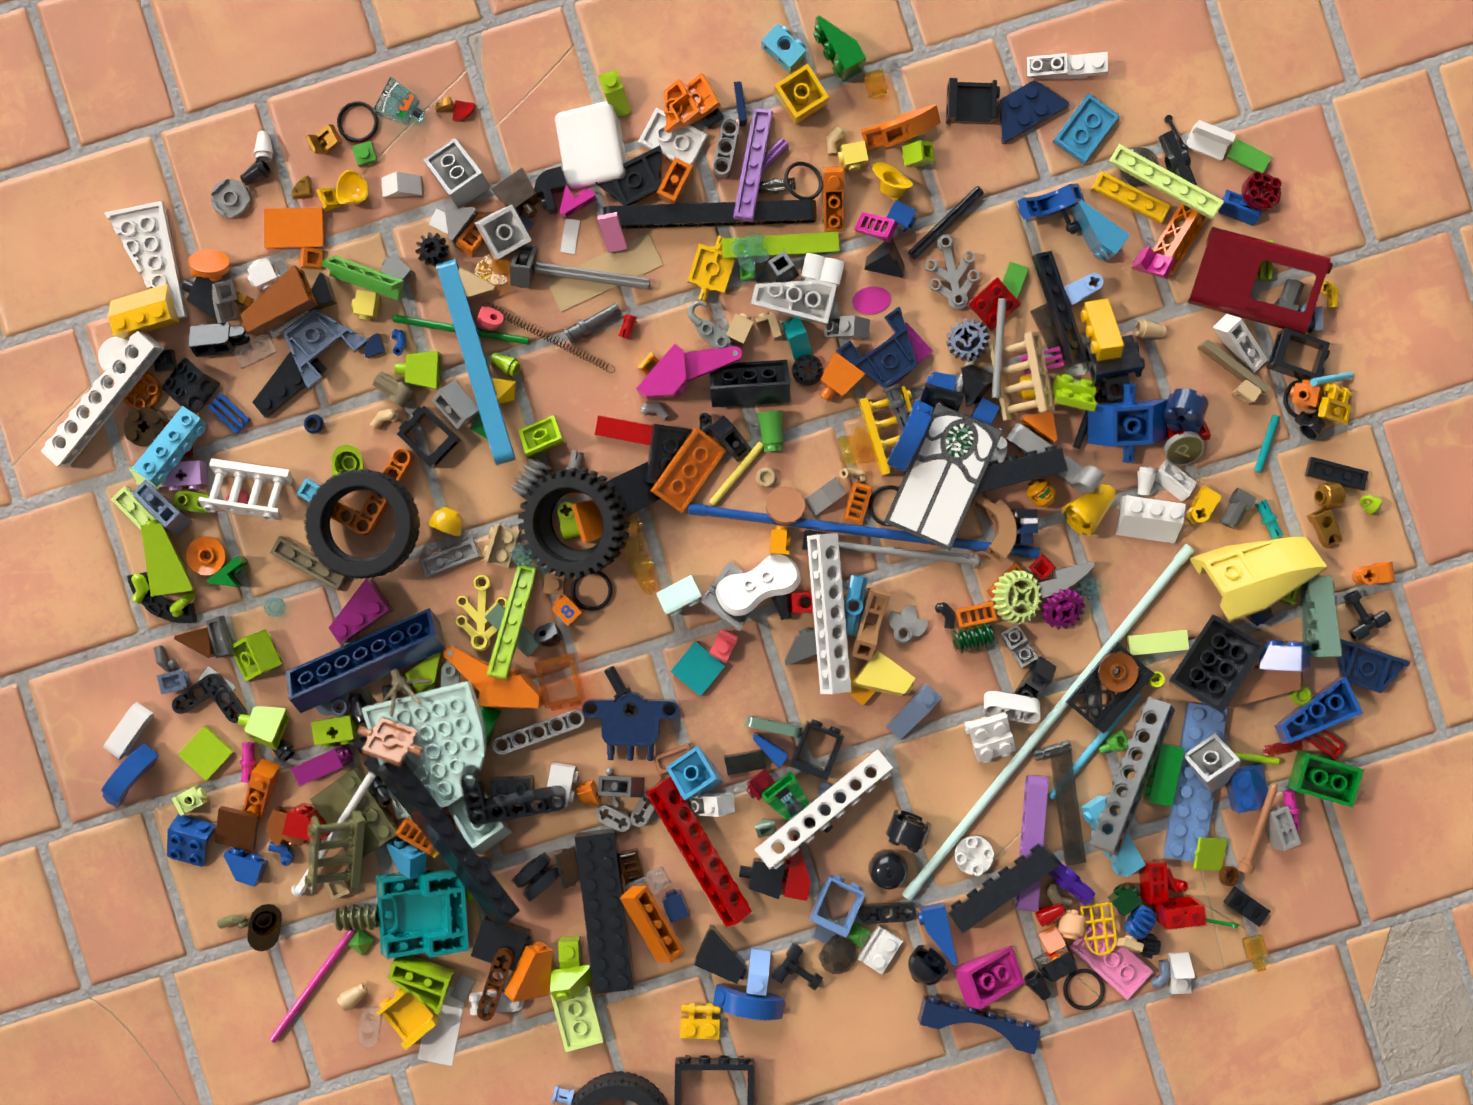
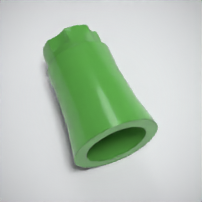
[756,410,784,452]

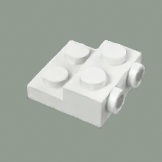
[967,712,1016,763]

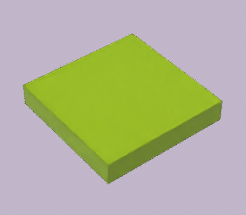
[178,725,235,781]

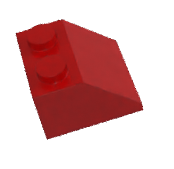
[282,803,331,842]

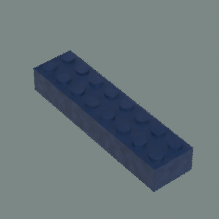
[286,608,446,713]

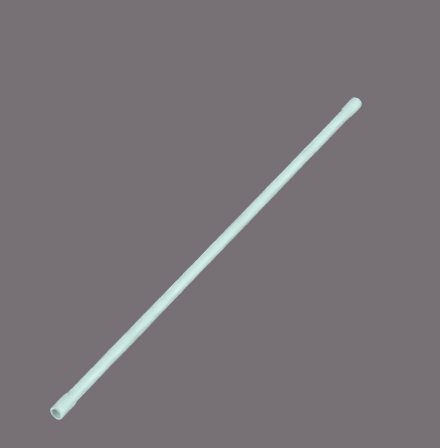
[902,544,1194,901]

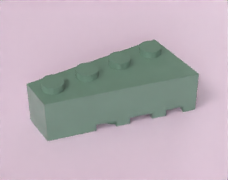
[1301,576,1342,657]

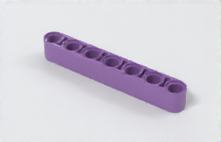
[1016,775,1048,912]

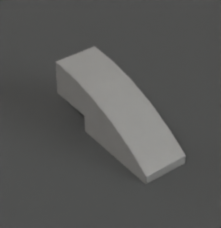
[1036,562,1095,598]

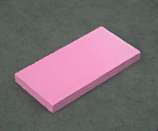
[1068,917,1154,1001]

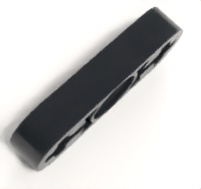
[858,902,916,924]

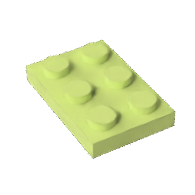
[550,984,604,1052]

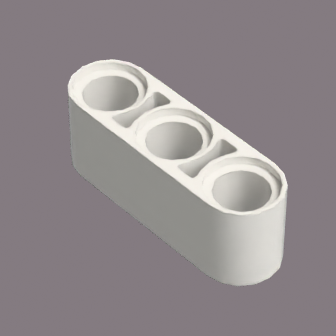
[984,691,1041,724]
[103,702,154,760]

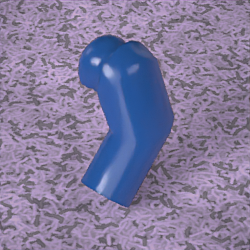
[391,329,406,356]
[268,841,294,866]

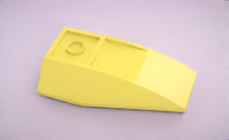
[1190,537,1327,621]

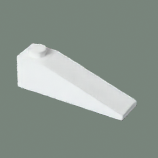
[751,280,837,325]

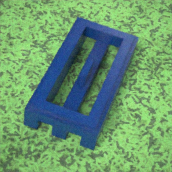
[207,392,251,434]

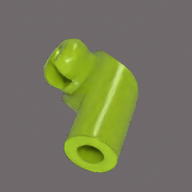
[170,591,196,617]

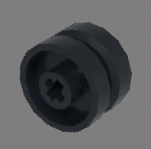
[511,852,563,902]

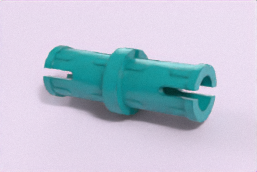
[1255,499,1284,540]

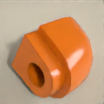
[576,779,602,807]

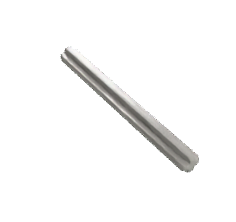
[534,262,650,289]

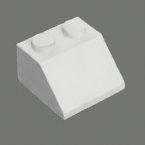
[475,205,532,260]

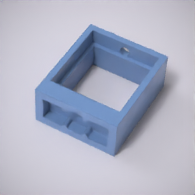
[809,874,866,938]

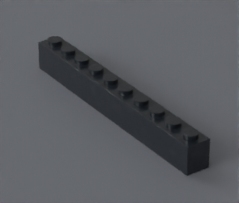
[375,760,520,927]

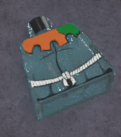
[373,77,425,125]

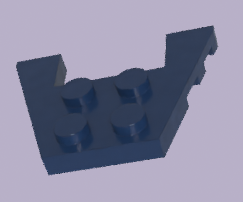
[836,307,918,389]

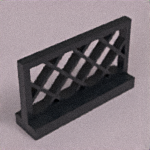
[1065,642,1155,734]

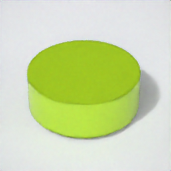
[1290,685,1312,705]

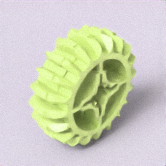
[991,570,1043,624]

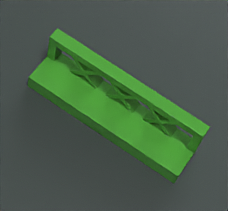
[322,256,404,301]

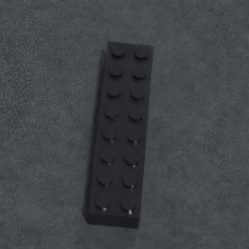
[575,828,635,994]

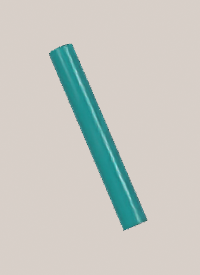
[1254,415,1280,473]

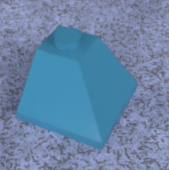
[666,746,724,801]

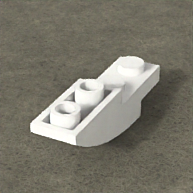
[1027,52,1108,80]

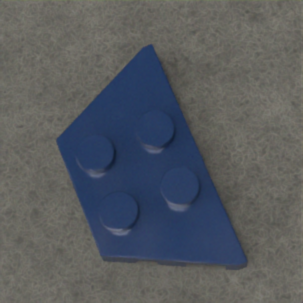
[999,80,1069,144]
[1337,639,1410,693]

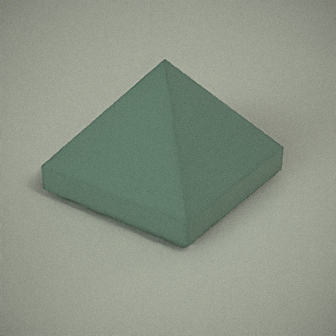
[755,818,777,838]

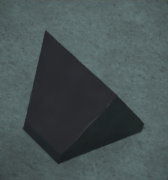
[864,238,905,278]
[961,364,993,407]

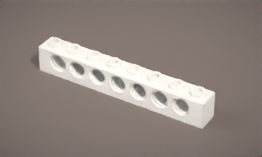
[41,331,164,467]
[807,533,851,694]
[755,749,893,869]

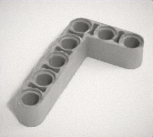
[1005,423,1105,494]

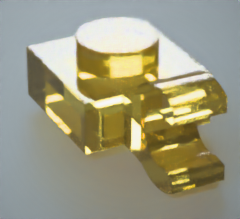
[1242,934,1268,972]

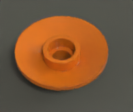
[186,536,226,575]

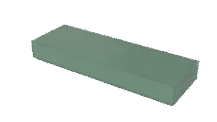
[484,603,540,657]

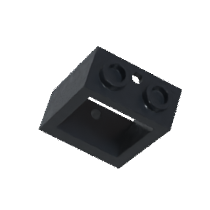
[1267,327,1330,380]
[397,406,461,468]
[790,719,844,781]

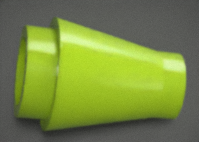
[490,353,521,376]

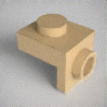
[755,312,784,340]

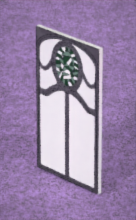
[884,403,1003,551]

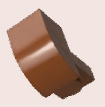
[267,806,307,847]

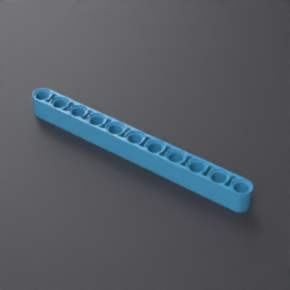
[436,259,516,466]

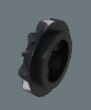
[792,354,823,386]

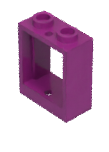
[291,744,353,787]

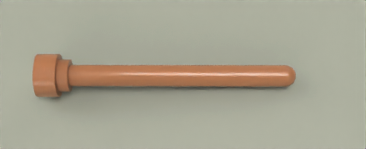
[1237,783,1278,874]

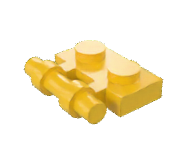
[1318,383,1353,425]
[680,1003,720,1040]

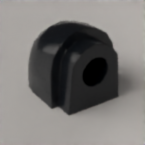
[534,622,563,647]

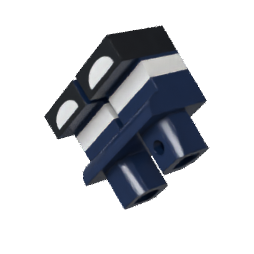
[1011,509,1038,545]

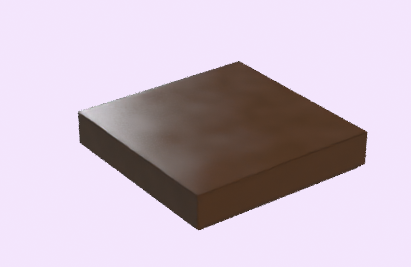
[215,806,259,852]

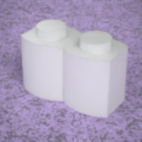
[801,253,845,287]

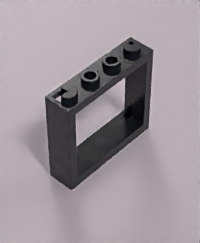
[674,1055,754,1105]

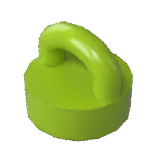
[1360,495,1383,515]

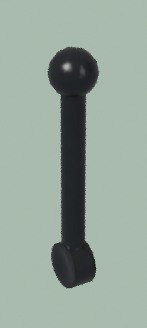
[1164,115,1188,151]

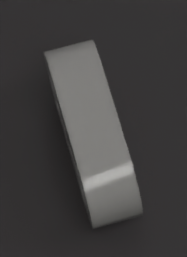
[630,792,655,827]
[596,804,632,832]

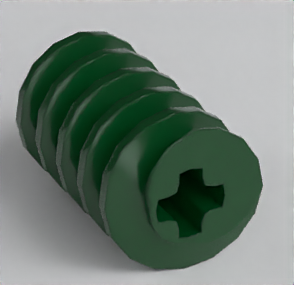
[951,624,995,654]

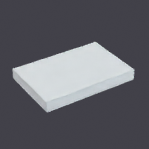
[638,108,708,166]

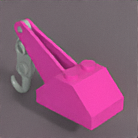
[636,301,742,401]

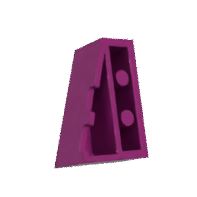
[329,578,394,644]

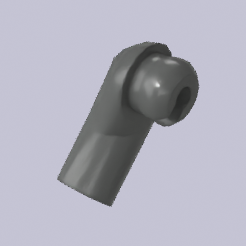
[153,646,178,672]

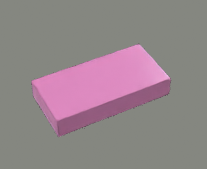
[597,212,628,253]

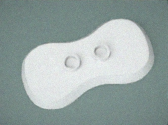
[716,554,801,616]

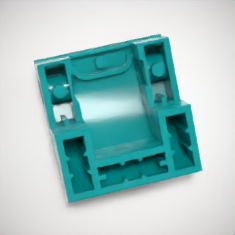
[376,869,469,959]

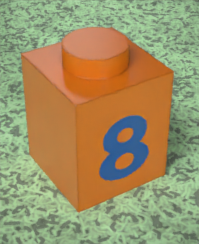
[552,595,584,626]

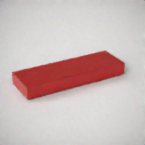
[594,415,653,446]

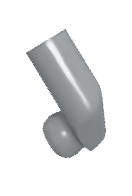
[640,402,670,421]

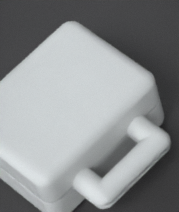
[555,101,627,189]

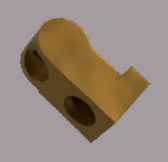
[1307,508,1342,548]

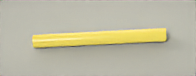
[709,442,764,506]

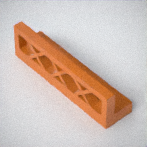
[1153,203,1208,276]

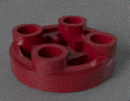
[1241,171,1282,211]

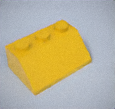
[108,284,179,339]

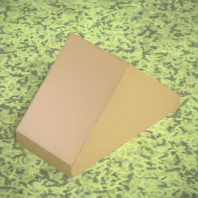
[459,267,498,301]

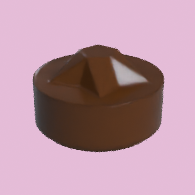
[1219,866,1239,886]

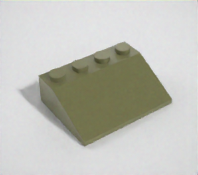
[310,766,400,858]

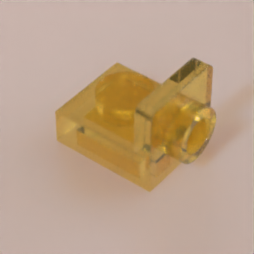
[863,69,889,99]

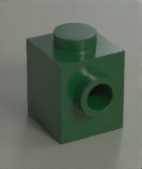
[1107,883,1143,917]

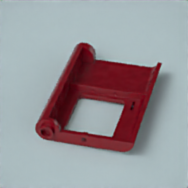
[1187,227,1333,334]

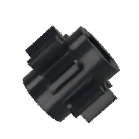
[1137,933,1161,959]

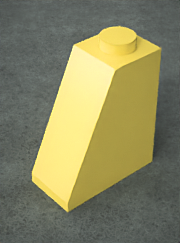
[851,650,915,697]

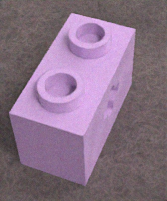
[161,460,208,491]

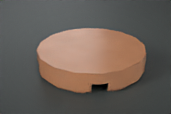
[766,487,805,525]

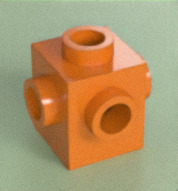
[1290,379,1323,409]

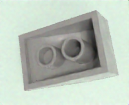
[423,138,490,209]

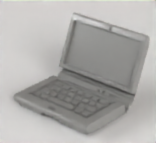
[699,561,755,631]

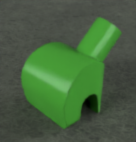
[1099,730,1128,754]

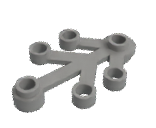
[924,234,980,310]

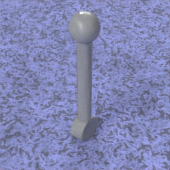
[605,768,620,808]

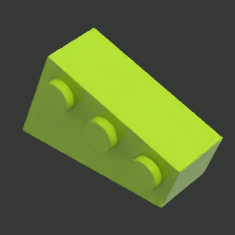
[388,955,455,1015]

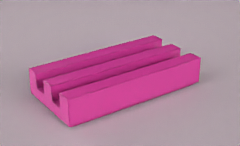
[1021,347,1064,375]

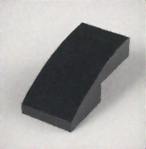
[1223,886,1270,927]

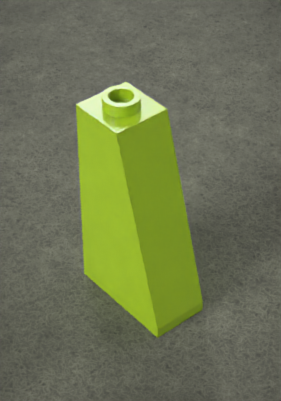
[140,520,195,596]

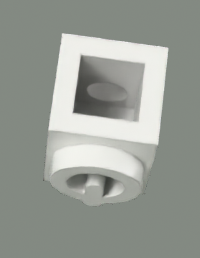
[247,258,281,291]

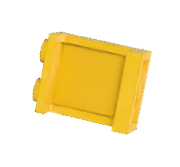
[376,988,440,1050]

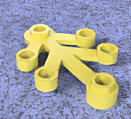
[456,575,508,651]

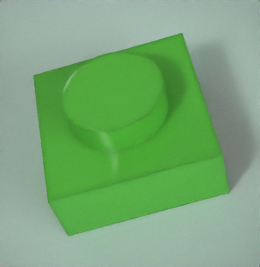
[352,141,378,167]

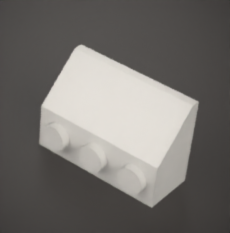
[1116,496,1186,543]

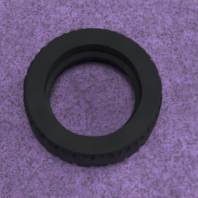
[305,469,420,579]
[571,1071,669,1105]

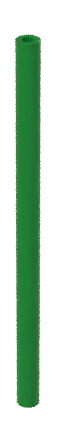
[393,314,529,345]

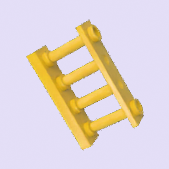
[858,386,912,476]

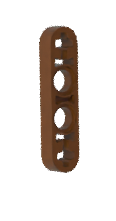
[477,947,514,1021]

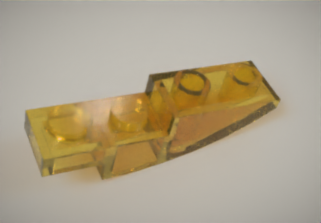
[623,516,655,595]

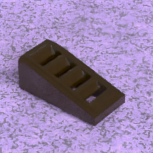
[618,848,647,890]

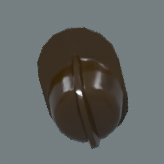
[247,904,282,951]

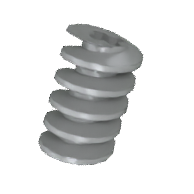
[510,458,551,499]

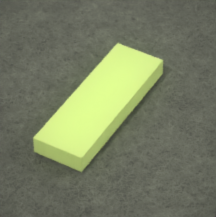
[111,486,161,530]
[1127,630,1189,655]

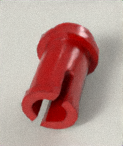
[618,314,637,340]

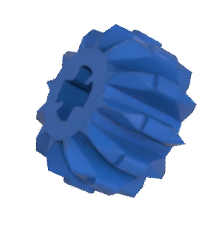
[1125,904,1157,940]

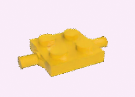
[687,236,736,302]

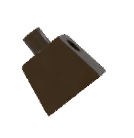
[491,168,539,219]

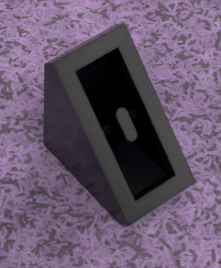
[308,272,337,311]

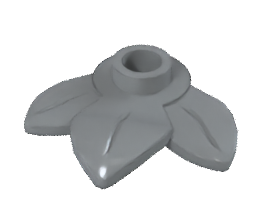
[888,605,928,643]

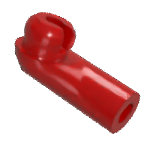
[1167,868,1188,893]

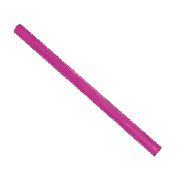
[269,928,356,1043]

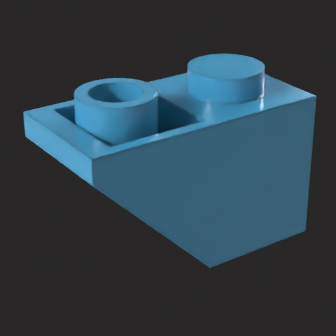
[386,836,426,879]

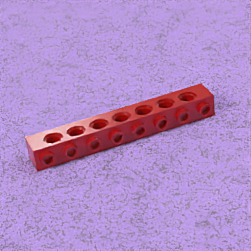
[645,776,752,927]

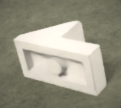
[1168,952,1195,994]

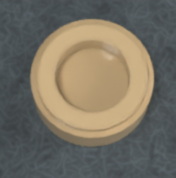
[756,467,776,487]

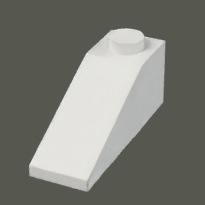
[1213,314,1268,373]

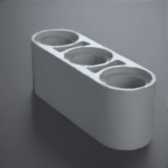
[713,118,739,179]

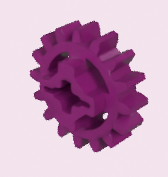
[1041,588,1085,630]

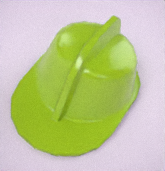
[331,444,364,476]

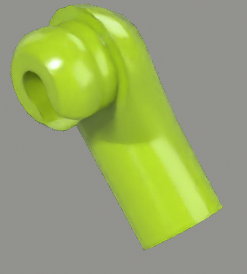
[131,573,149,604]

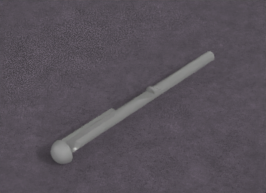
[839,542,981,569]

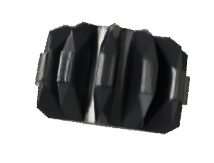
[415,232,449,267]

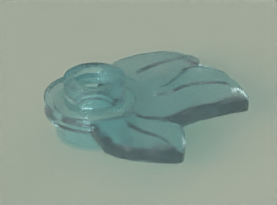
[731,232,769,272]

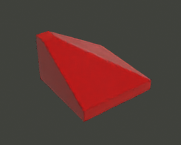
[1028,554,1056,581]

